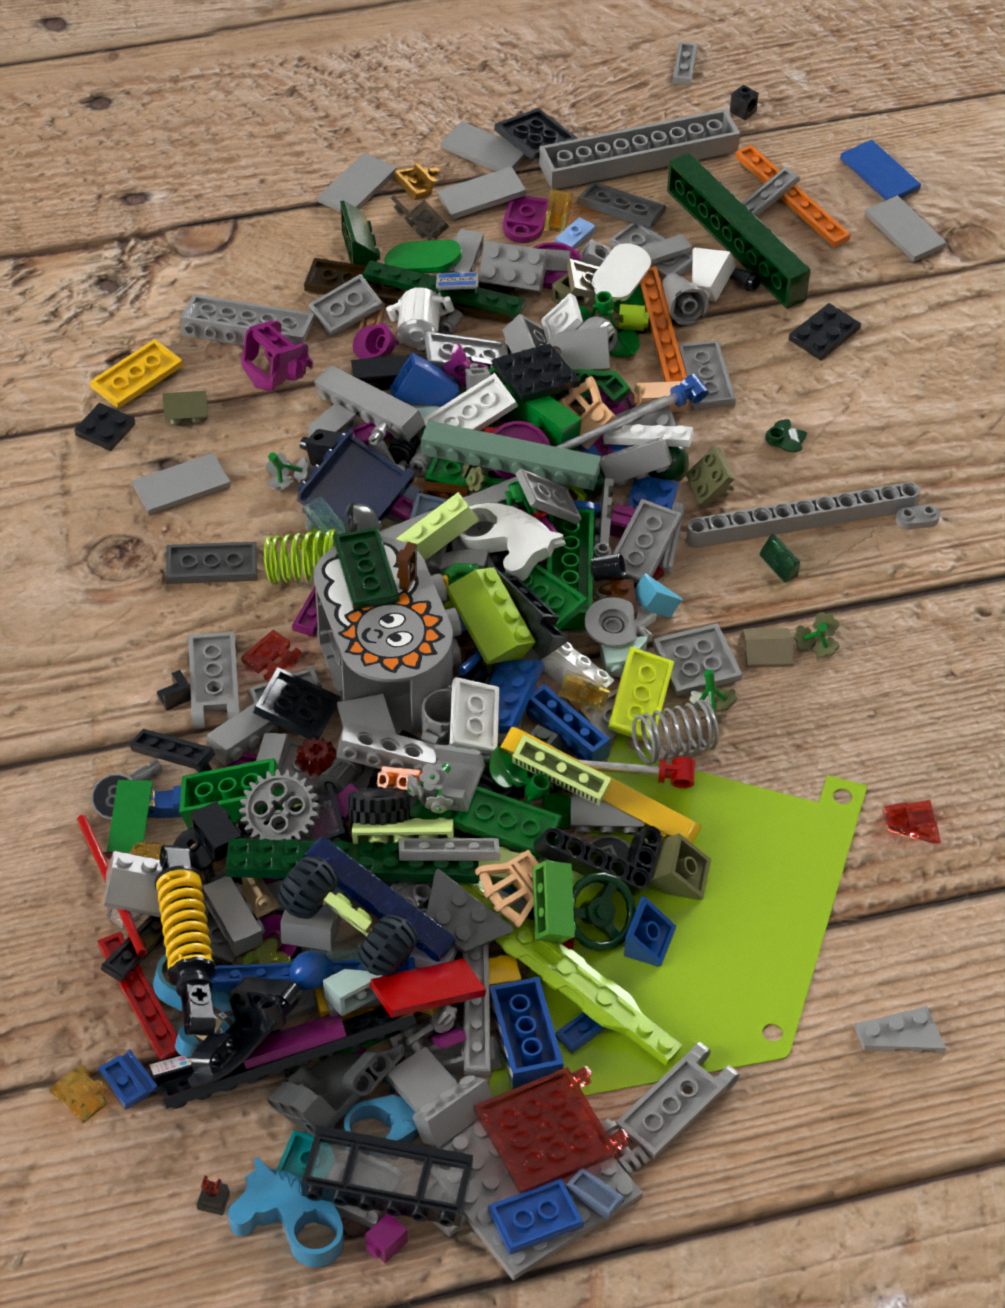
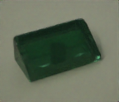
[759,533,800,583]

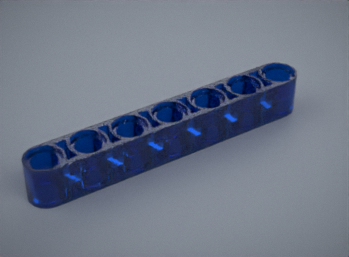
[303,837,456,962]

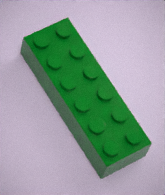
[547,509,594,630]

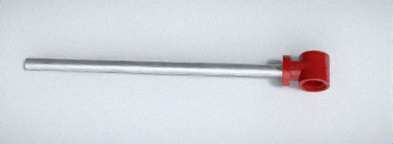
[481,753,696,789]

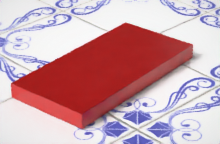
[370,958,486,1018]

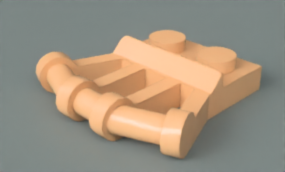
[558,376,617,450]
[475,850,539,928]

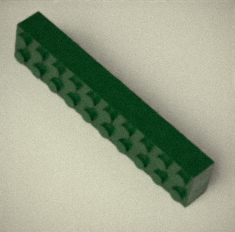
[667,152,811,309]

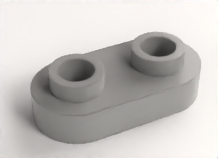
[895,505,940,530]

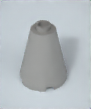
[662,273,709,325]

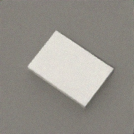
[450,677,499,755]

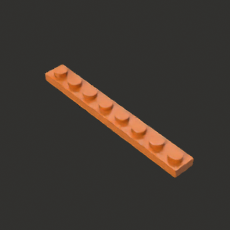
[735,144,851,248]
[639,266,687,382]

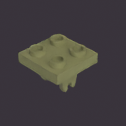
[686,446,735,508]

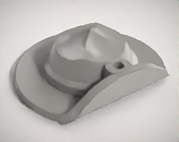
[585,597,637,647]

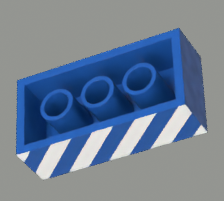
[489,977,564,1090]

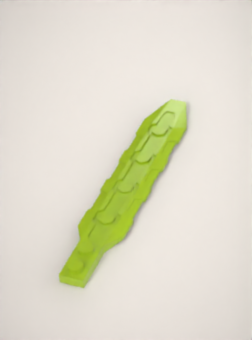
[457,881,683,1066]

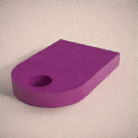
[503,196,551,243]

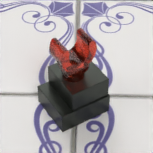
[197,1175,230,1215]

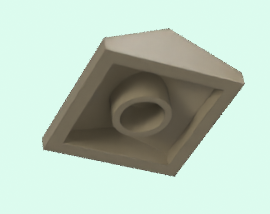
[743,628,794,668]

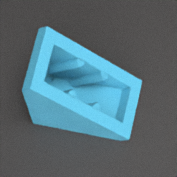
[634,573,682,618]

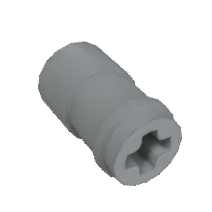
[409,442,434,477]

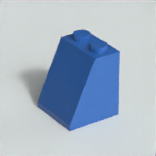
[390,352,460,406]

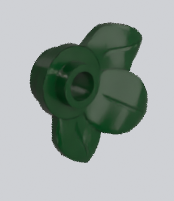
[765,419,807,452]

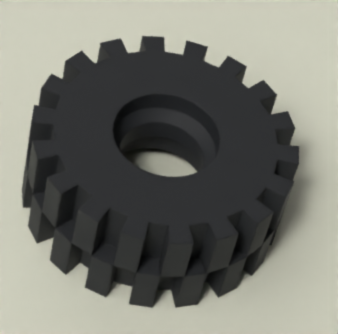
[348,787,410,825]

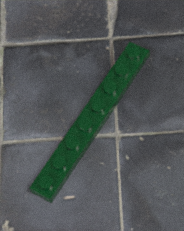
[363,260,526,318]

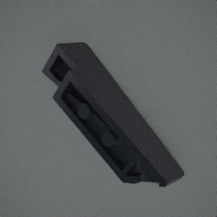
[490,566,569,659]

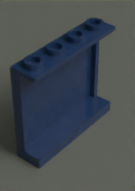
[297,428,415,533]

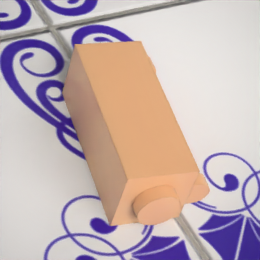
[631,381,689,412]

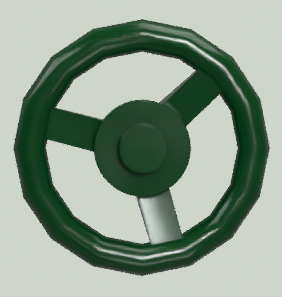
[573,872,636,952]

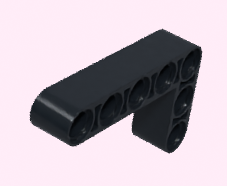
[534,826,662,896]

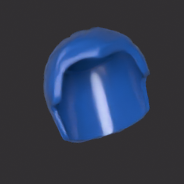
[289,951,334,991]

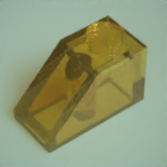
[544,189,574,233]
[558,670,610,712]

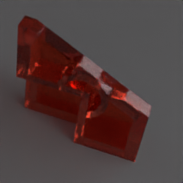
[882,800,941,844]

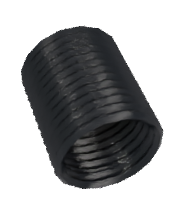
[591,553,626,581]

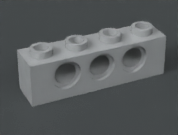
[336,721,437,770]

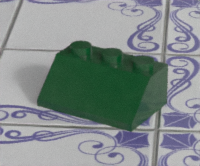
[340,200,380,266]

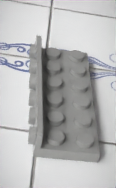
[180,294,314,349]

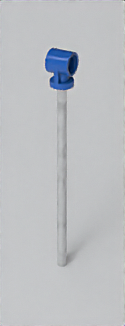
[555,374,709,450]

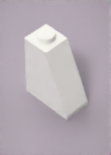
[692,248,736,302]

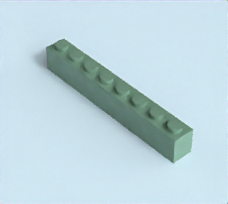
[421,420,601,490]

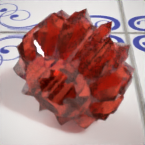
[296,736,337,777]

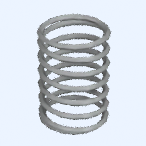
[632,699,719,765]

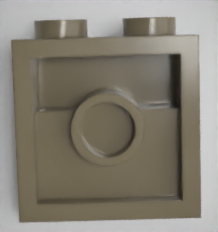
[566,259,599,306]

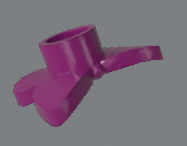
[444,343,489,387]

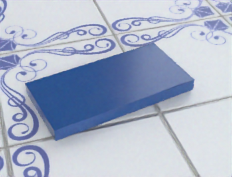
[840,139,921,200]

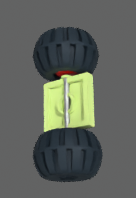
[278,856,418,976]

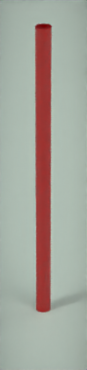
[77,815,147,957]

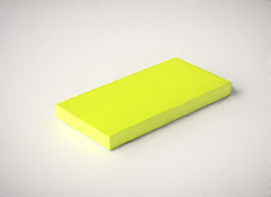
[607,646,674,744]

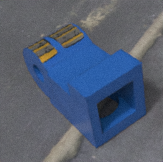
[148,786,182,818]

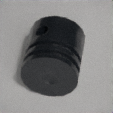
[388,435,420,465]

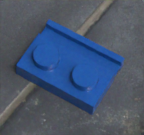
[98,1049,158,1110]

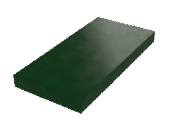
[333,527,400,610]

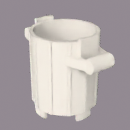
[386,287,454,351]

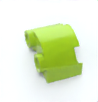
[618,304,649,331]

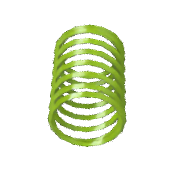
[264,529,338,585]

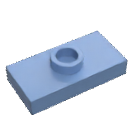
[555,217,596,249]

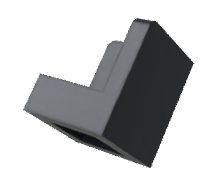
[157,670,191,711]

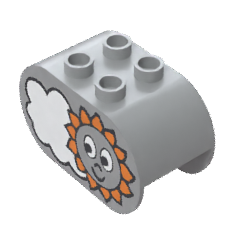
[314,536,461,735]

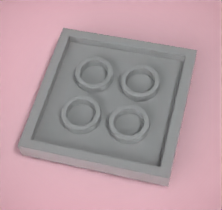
[653,623,742,697]

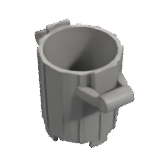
[421,684,452,745]

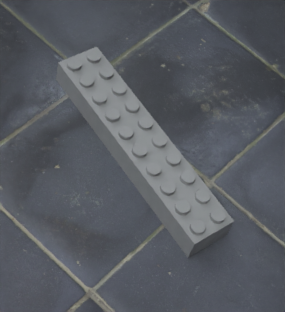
[539,109,740,190]

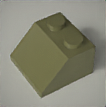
[162,390,208,424]
[651,833,711,900]

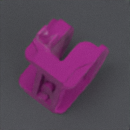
[241,320,313,391]

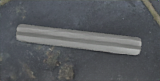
[660,502,685,573]

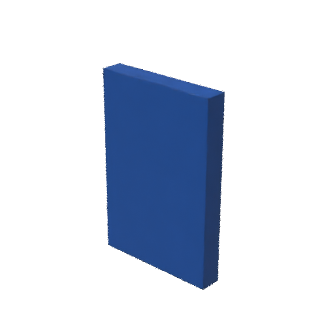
[488,1178,584,1255]

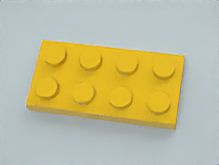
[90,339,183,409]

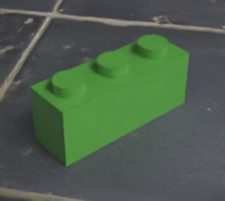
[533,860,576,943]

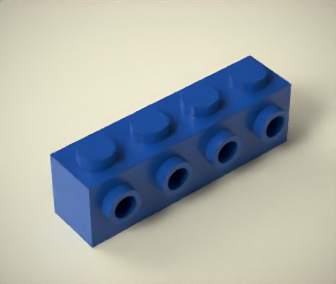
[526,684,610,762]

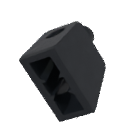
[300,429,342,467]

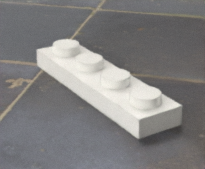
[603,424,694,447]

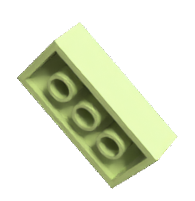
[352,818,454,844]

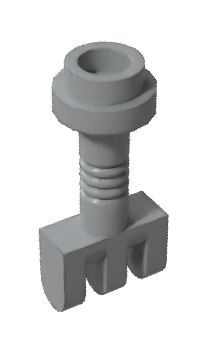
[598,1119,650,1175]

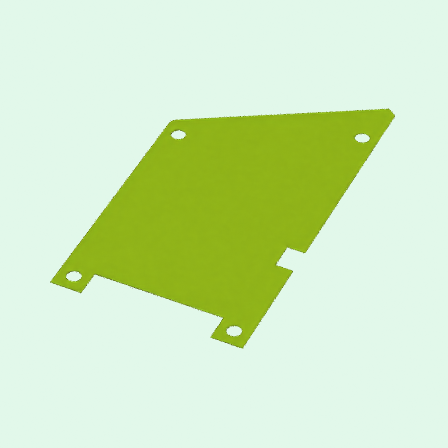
[488,732,868,1112]

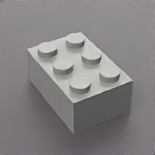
[478,241,548,295]

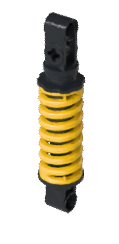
[154,845,217,1036]

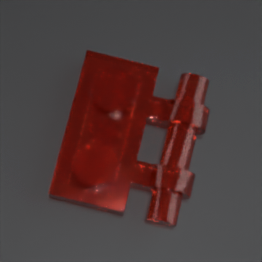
[241,629,302,682]

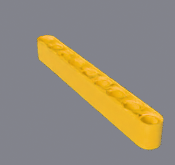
[500,727,701,844]

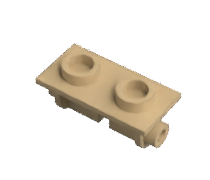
[241,877,280,919]

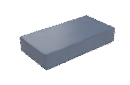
[566,1167,625,1220]

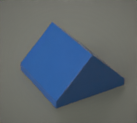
[624,896,676,967]

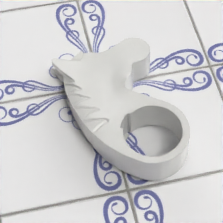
[459,503,566,581]

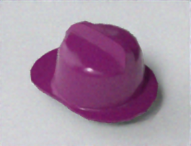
[353,324,399,359]

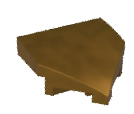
[393,162,439,200]

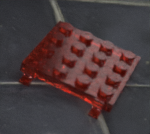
[474,1066,630,1194]

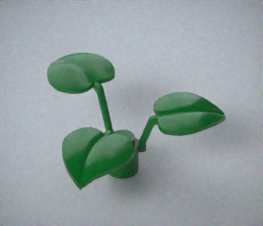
[576,285,644,357]
[489,746,571,850]

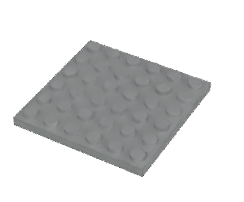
[430,1079,643,1280]

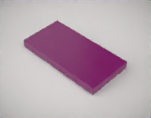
[244,1014,346,1069]

